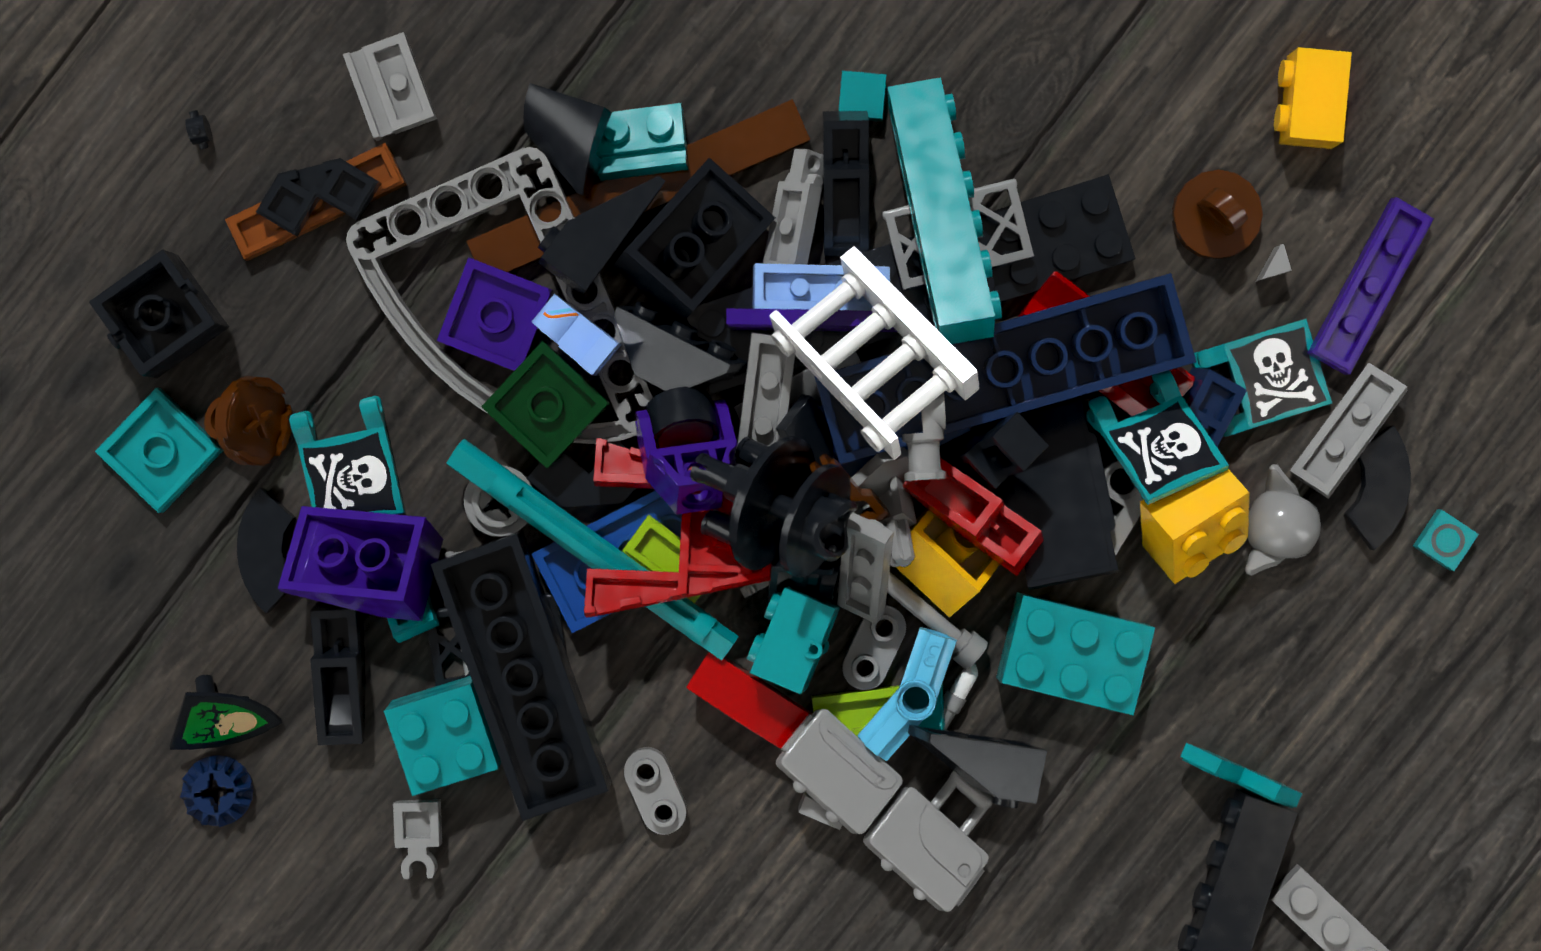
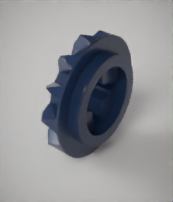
[180,755,253,827]

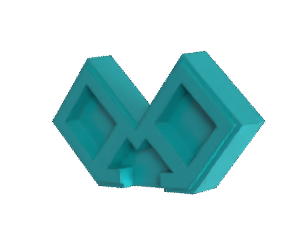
[1180,743,1302,808]

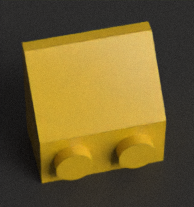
[896,508,1000,617]

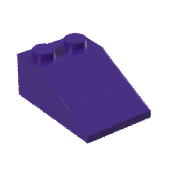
[278,506,443,621]

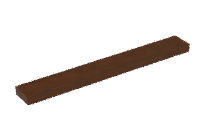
[466,99,810,273]

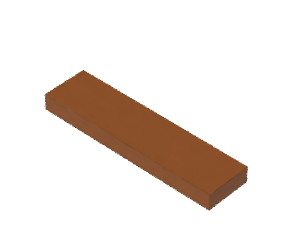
[225,143,407,261]

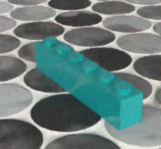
[888,77,1002,344]

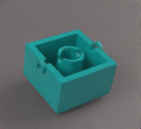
[747,587,841,694]
[384,676,501,796]

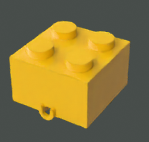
[1140,469,1249,584]

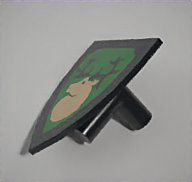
[169,675,282,750]

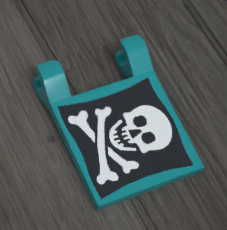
[1193,319,1332,437]
[1087,370,1229,505]
[289,396,406,514]

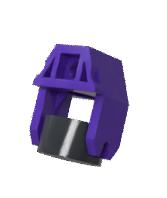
[635,387,737,514]

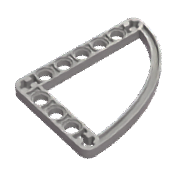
[346,147,654,444]

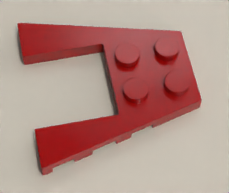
[584,438,771,617]

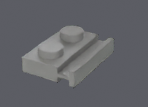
[343,32,437,141]

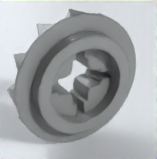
[464,465,532,537]

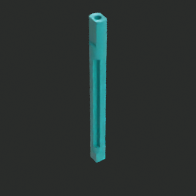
[446,439,739,661]

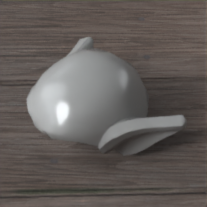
[1245,464,1321,576]

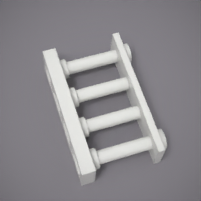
[769,246,979,460]

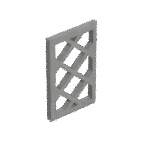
[882,178,1034,290]

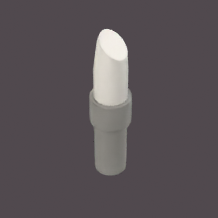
[943,663,978,730]

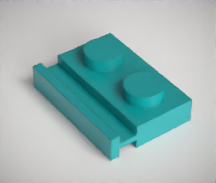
[596,103,689,181]

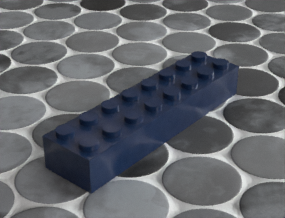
[814,273,1196,465]

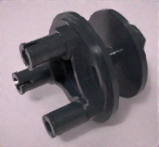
[690,436,857,577]

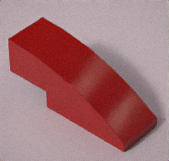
[902,458,1044,576]
[686,652,813,749]

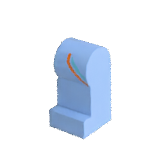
[532,294,622,376]

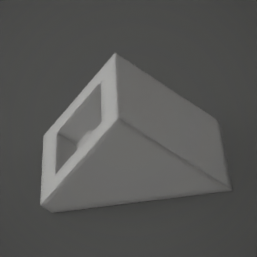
[1256,244,1292,282]

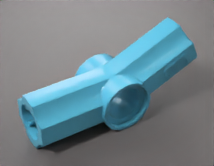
[857,627,957,761]

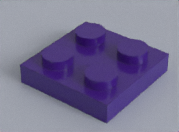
[437,257,554,371]

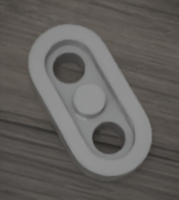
[842,605,906,690]
[624,747,687,835]

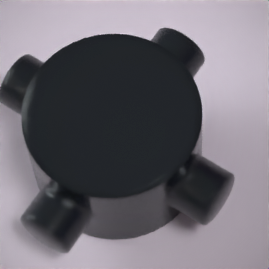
[185,110,212,149]

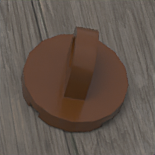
[1172,169,1263,259]
[204,376,292,466]

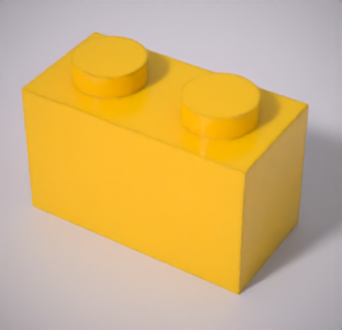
[1274,47,1352,149]

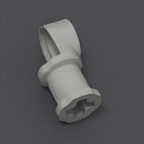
[902,392,947,481]

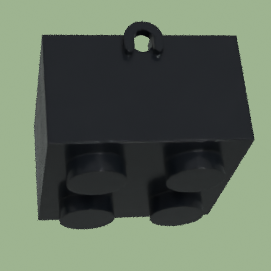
[89,249,229,378]

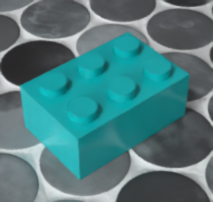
[996,592,1155,716]

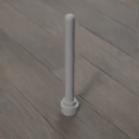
[887,571,988,669]

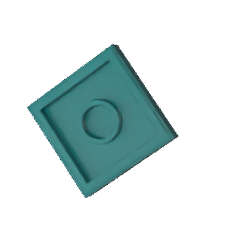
[95,388,223,513]

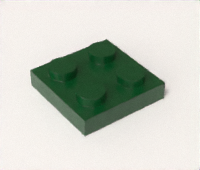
[481,341,610,469]

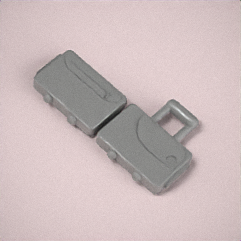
[776,709,993,912]

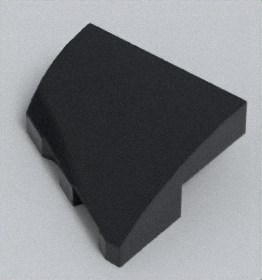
[523,83,612,198]

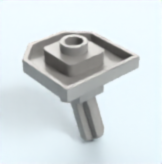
[851,447,917,567]

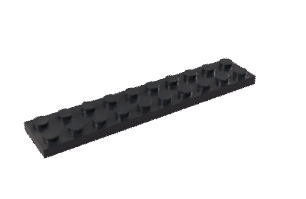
[687,174,1136,395]

